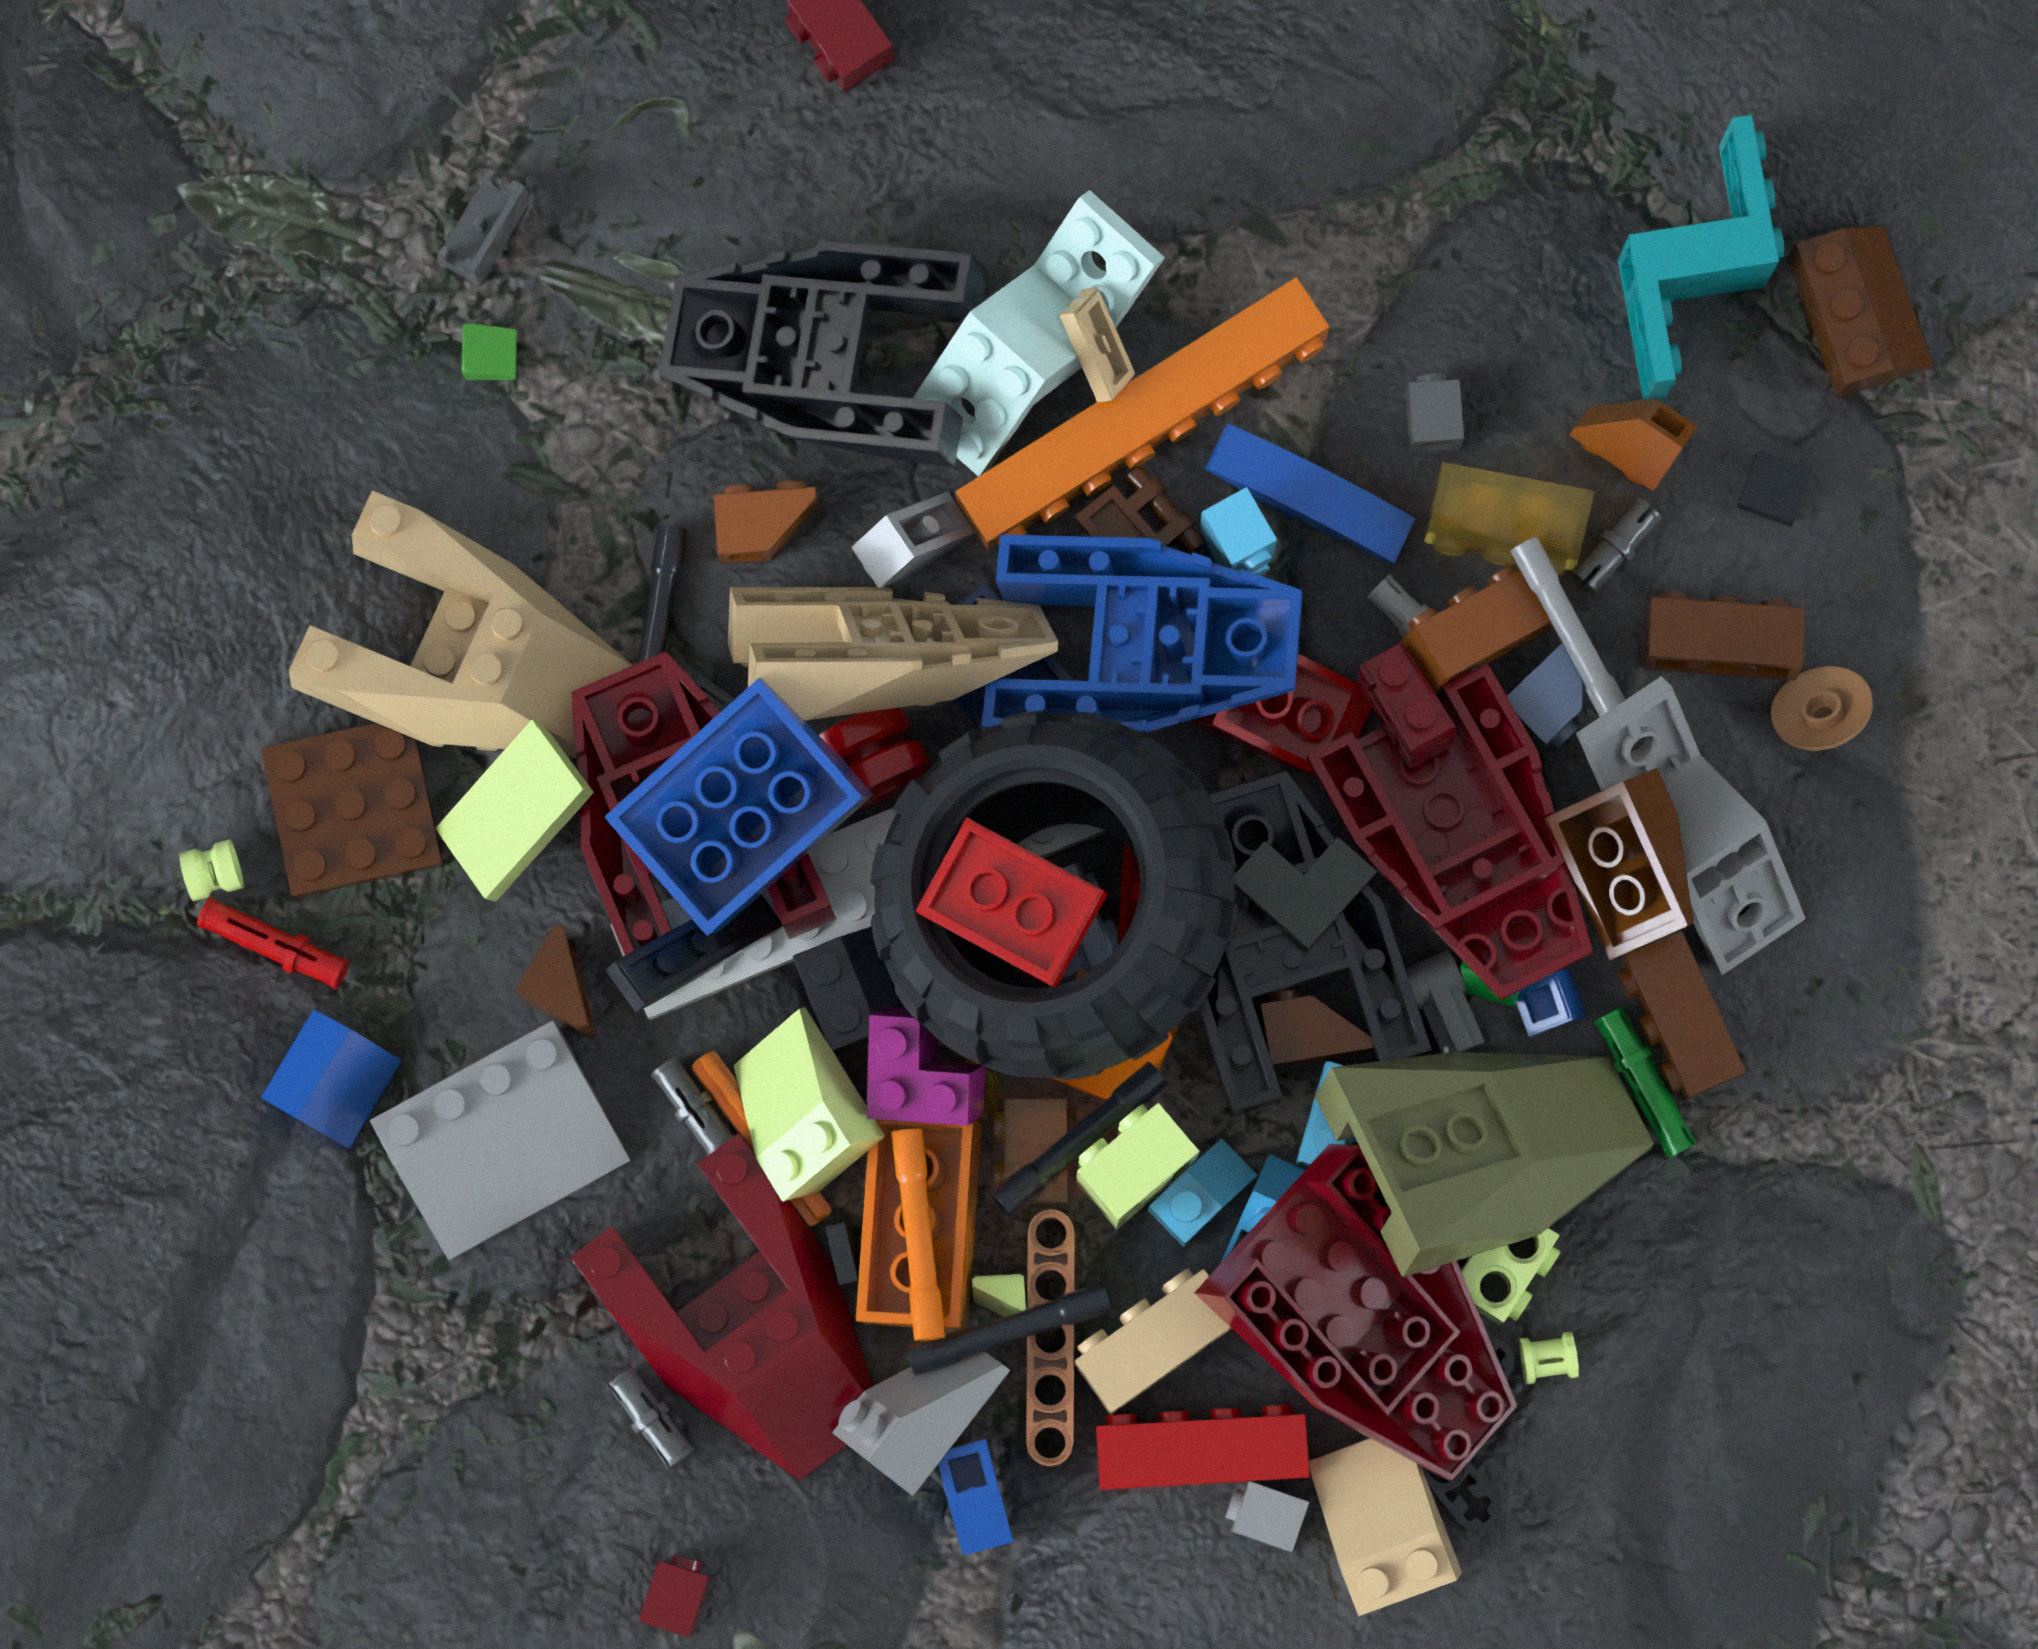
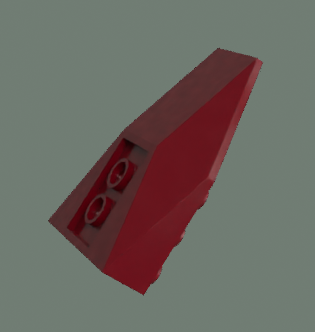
[1194,1144,1517,1481]

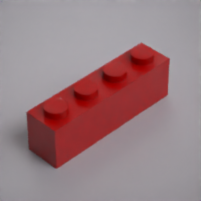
[1096,1405,1309,1490]

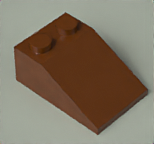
[1546,768,1693,960]

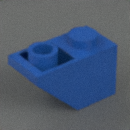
[938,1439,1013,1556]

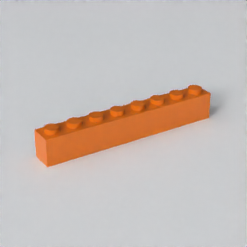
[955,277,1330,552]

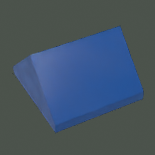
[261,1009,403,1149]

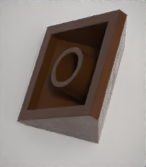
[515,925,597,1038]

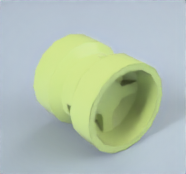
[179,839,244,902]

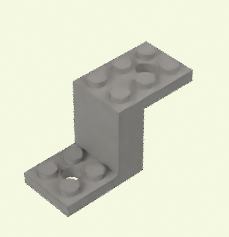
[1576,676,1806,975]

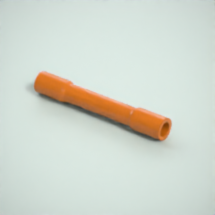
[891,1128,945,1341]

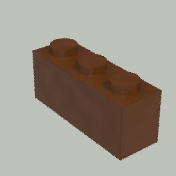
[1643,592,1805,681]
[1617,930,1746,1101]

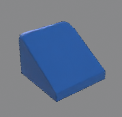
[1516,969,1587,1037]

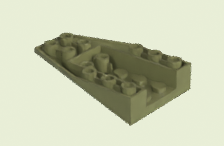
[1315,1052,1654,1278]

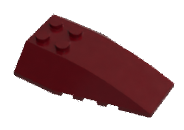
[1306,663,1593,1001]

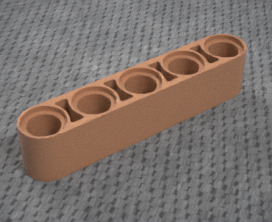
[1026,1209,1075,1467]

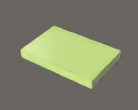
[435,719,594,902]

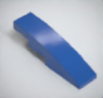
[1205,424,1416,564]

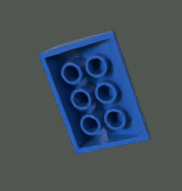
[604,678,873,936]

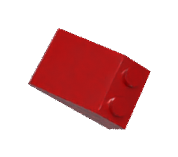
[1189,654,1371,779]

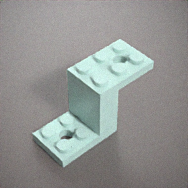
[913,190,1165,477]

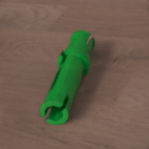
[1594,1006,1697,1158]

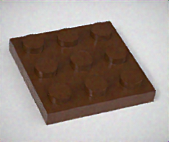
[261,723,444,899]

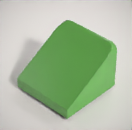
[462,323,517,380]

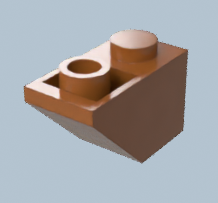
[1569,398,1698,492]
[713,481,818,564]

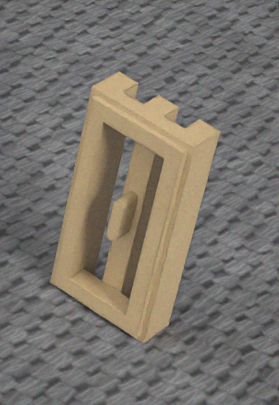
[1059,287,1135,403]

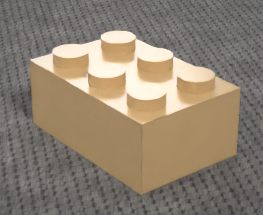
[1074,1268,1232,1415]

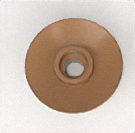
[1771,666,1873,751]

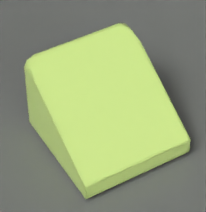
[972,1274,1026,1317]

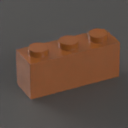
[1398,565,1554,693]

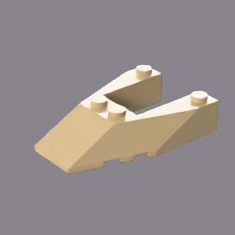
[289,491,633,758]
[728,587,1058,720]

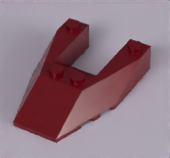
[571,652,837,981]
[570,1133,873,1480]

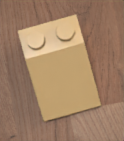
[1308,1438,1462,1616]

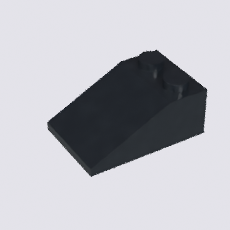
[793,926,905,1056]

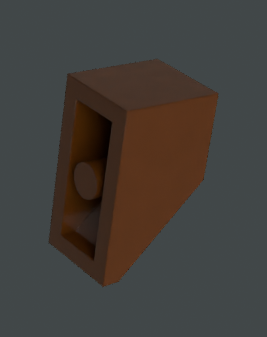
[1259,989,1373,1069]

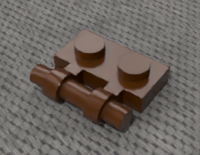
[1075,465,1206,555]

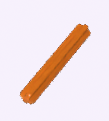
[691,1051,831,1227]

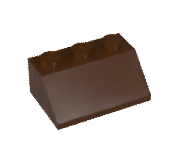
[1787,226,1934,398]

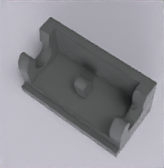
[436,169,530,286]

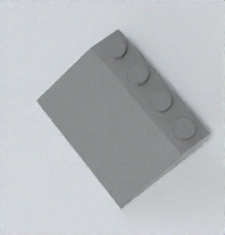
[369,1020,631,1261]

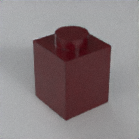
[639,1554,711,1637]

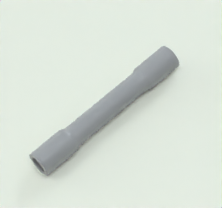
[1510,536,1625,717]

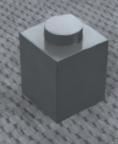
[1405,373,1464,453]

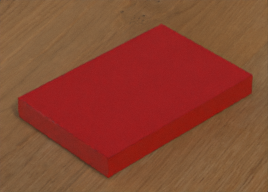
[915,817,1108,988]

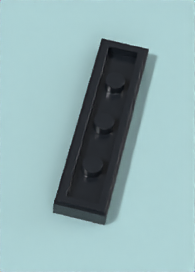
[606,894,783,1013]

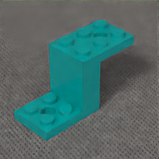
[1618,115,1784,403]

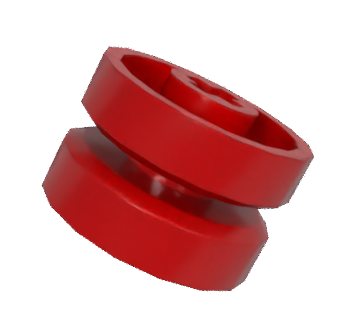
[819,707,932,813]

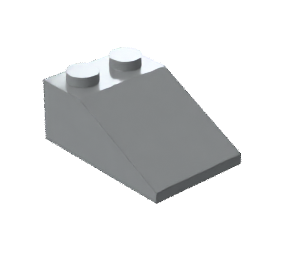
[832,1351,1010,1496]

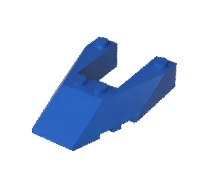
[982,534,1303,733]

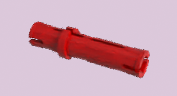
[197,897,350,990]

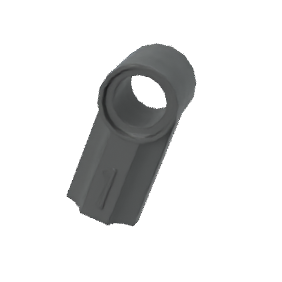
[1405,950,1485,1054]

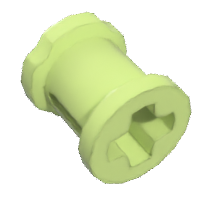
[1519,1332,1579,1385]

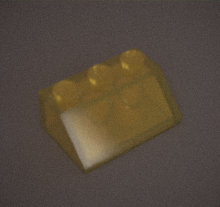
[1424,462,1594,575]

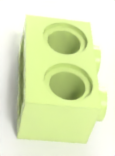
[1461,1228,1561,1325]

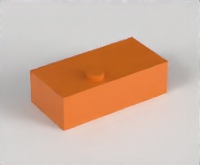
[856,1119,982,1330]

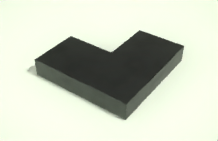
[1234,837,1377,950]

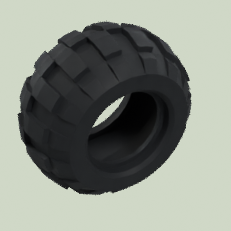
[870,710,1238,1080]

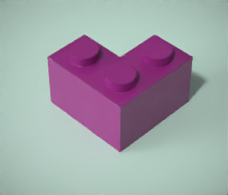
[867,1006,985,1126]

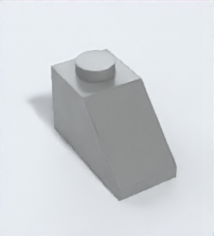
[851,492,976,589]

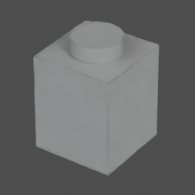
[1225,1481,1309,1552]

